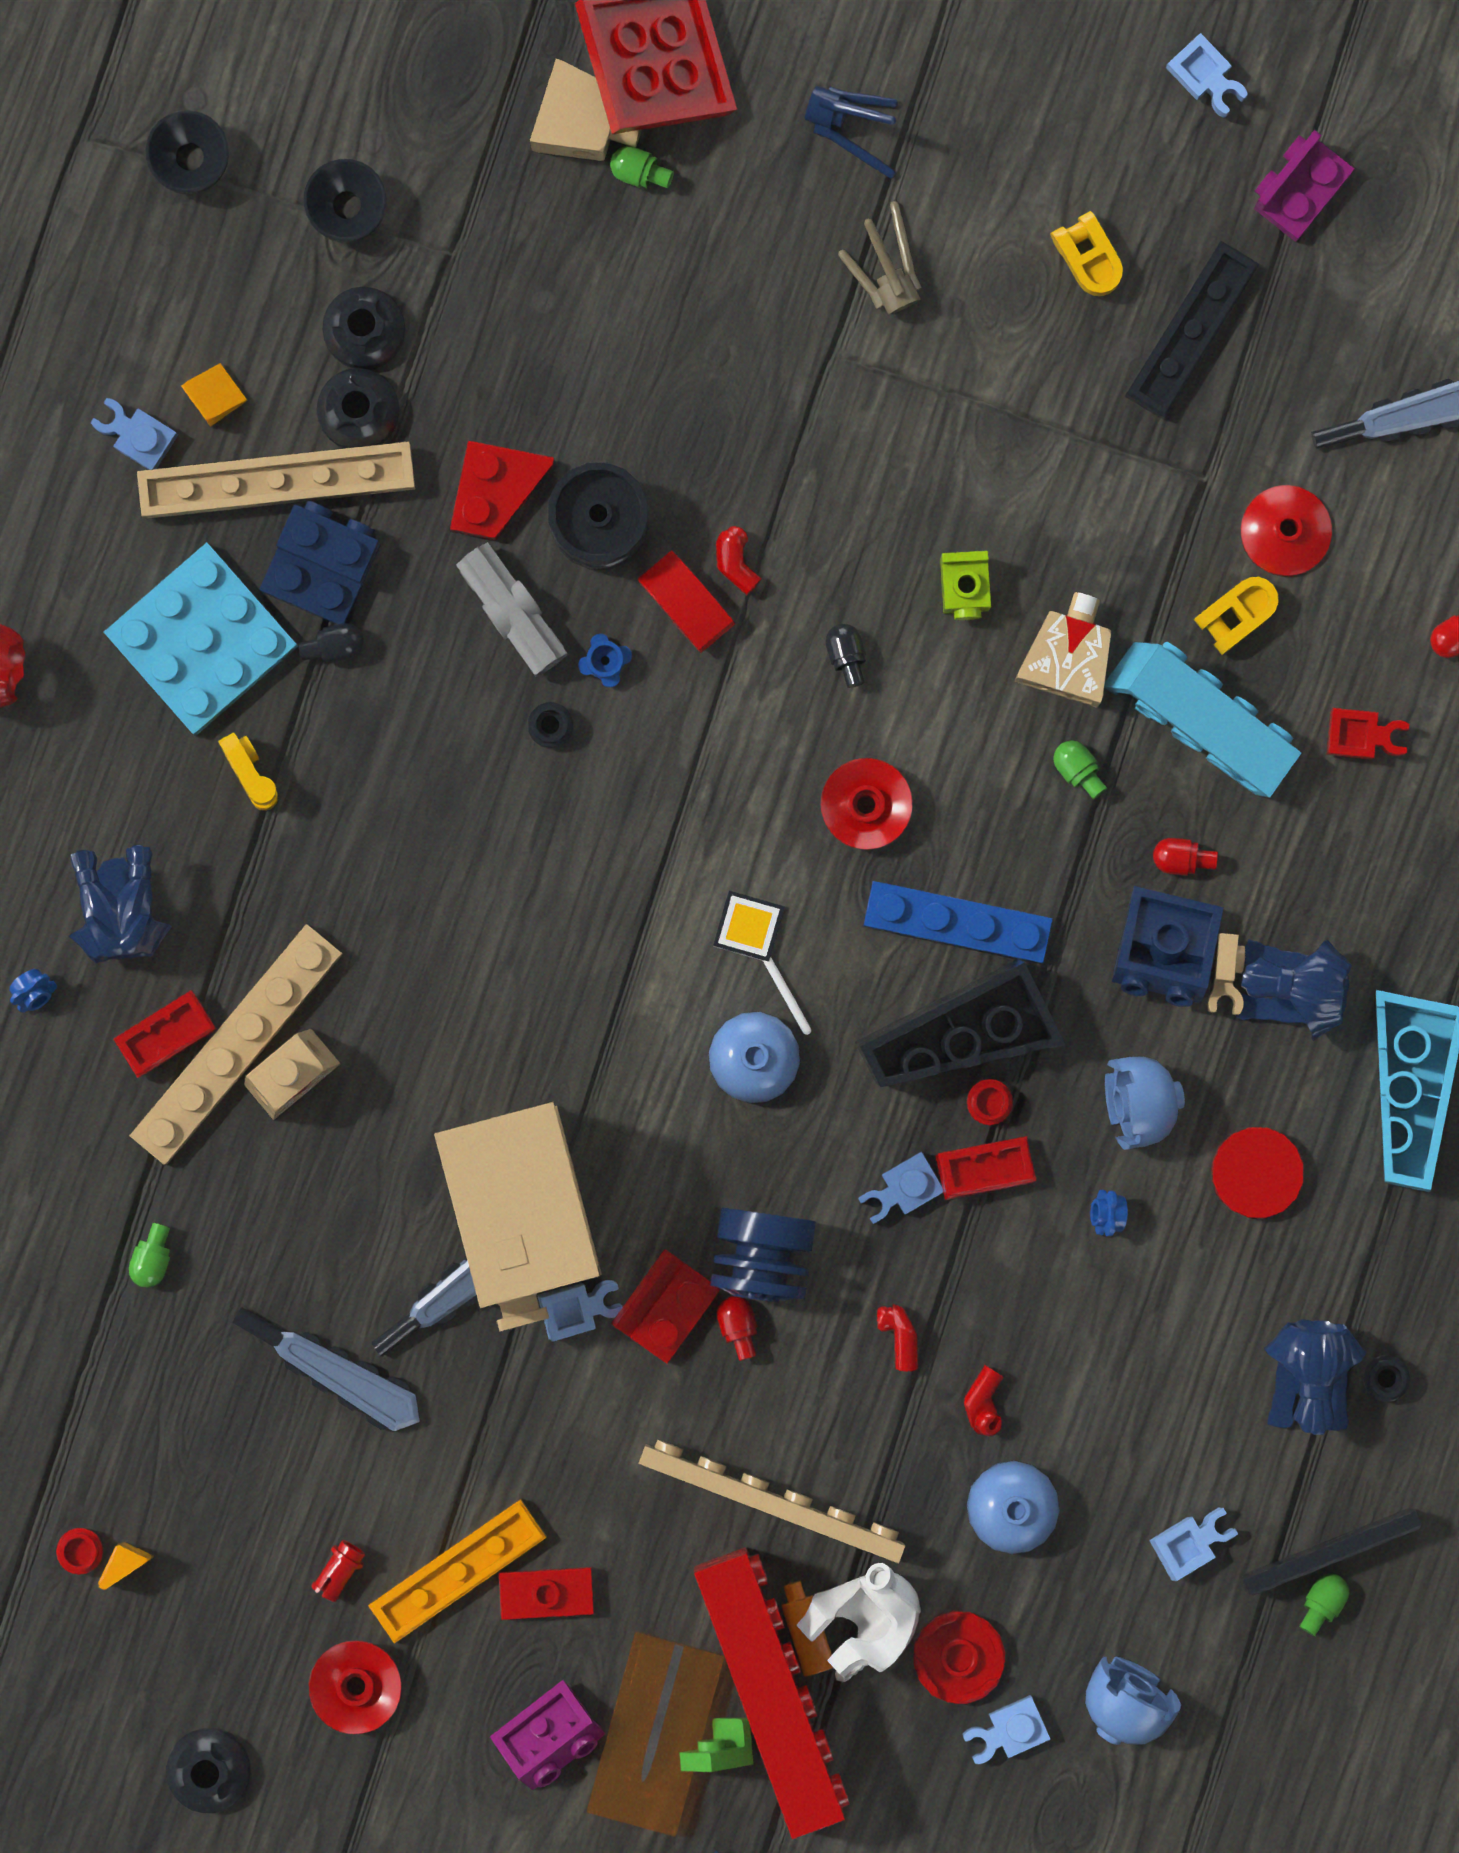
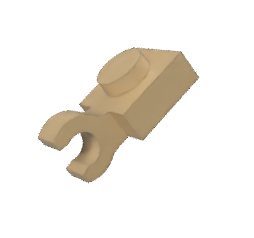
[1207,933,1245,1015]

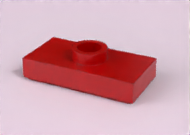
[113,990,217,1078]
[935,1136,1036,1200]
[499,1567,594,1620]

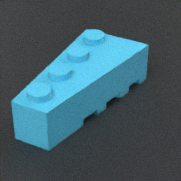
[1104,642,1301,797]
[1375,990,1459,1192]

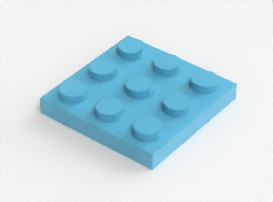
[104,542,298,736]

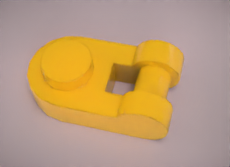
[1050,211,1123,296]
[1194,577,1278,655]
[218,732,278,811]

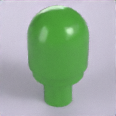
[610,146,674,189]
[1053,740,1107,800]
[129,1223,170,1288]
[1299,1573,1349,1636]

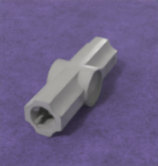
[456,542,568,677]

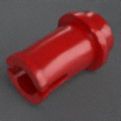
[311,1540,365,1602]

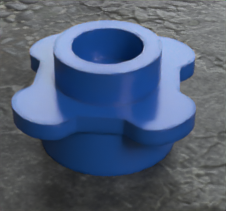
[578,634,632,687]
[9,969,57,1012]
[1090,1190,1128,1236]

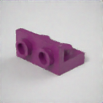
[1253,130,1354,242]
[490,1680,605,1790]

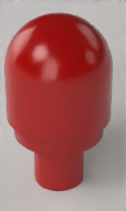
[1430,615,1459,658]
[1153,838,1218,876]
[717,1296,758,1361]

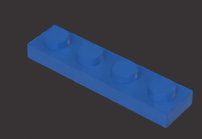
[863,881,1052,964]

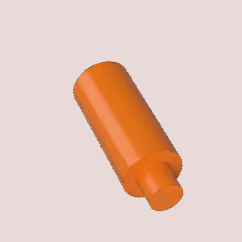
[781,1581,833,1676]

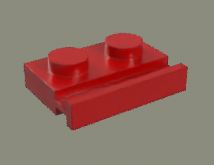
[611,1249,721,1364]

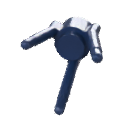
[805,86,898,178]

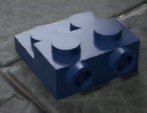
[259,501,381,625]
[1112,886,1224,1007]

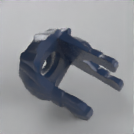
[69,844,172,964]
[1236,939,1352,1041]
[1264,1319,1367,1435]

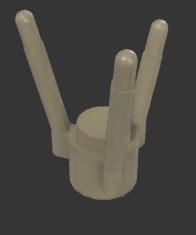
[838,201,922,315]

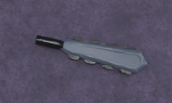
[1311,378,1459,449]
[372,1253,478,1357]
[232,1307,420,1431]

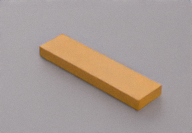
[368,1499,547,1644]

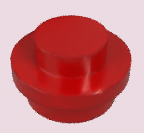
[967,1079,1013,1125]
[56,1528,103,1575]

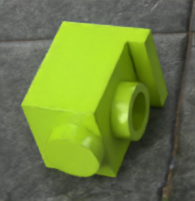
[940,551,991,620]

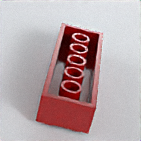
[694,1547,850,1839]

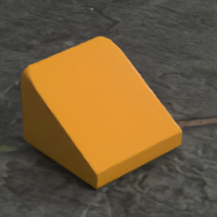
[181,363,247,427]
[98,1542,154,1590]

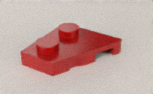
[450,440,555,540]

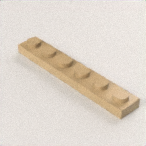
[137,442,415,519]
[129,924,343,1165]
[638,1440,905,1563]

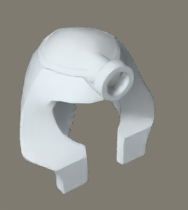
[797,1563,921,1682]

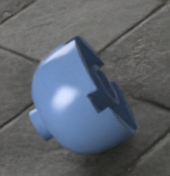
[709,1012,800,1103]
[1105,1057,1185,1150]
[967,1461,1060,1554]
[1085,1657,1181,1745]

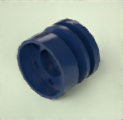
[710,1208,816,1302]

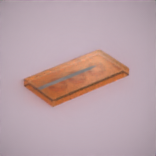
[587,1631,724,1837]

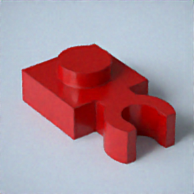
[1326,708,1410,760]

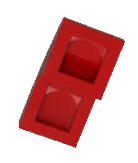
[637,550,735,653]

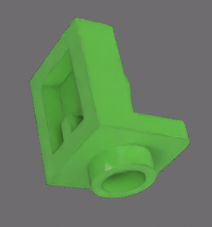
[679,1717,753,1772]

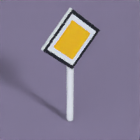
[713,891,811,1035]

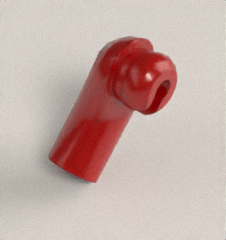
[716,526,762,596]
[877,1304,918,1372]
[964,1365,1004,1437]

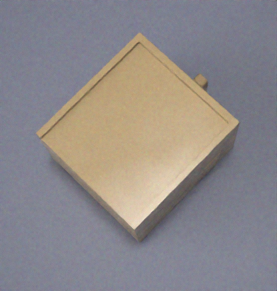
[434,1102,602,1332]

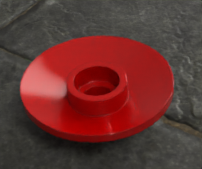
[1241,485,1332,576]
[821,758,912,850]
[309,1640,402,1734]

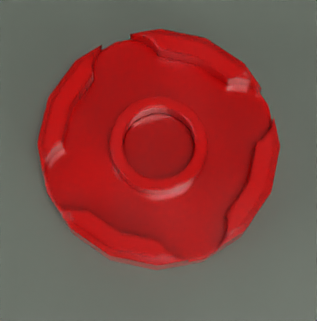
[1211,1127,1303,1218]
[913,1611,1005,1704]

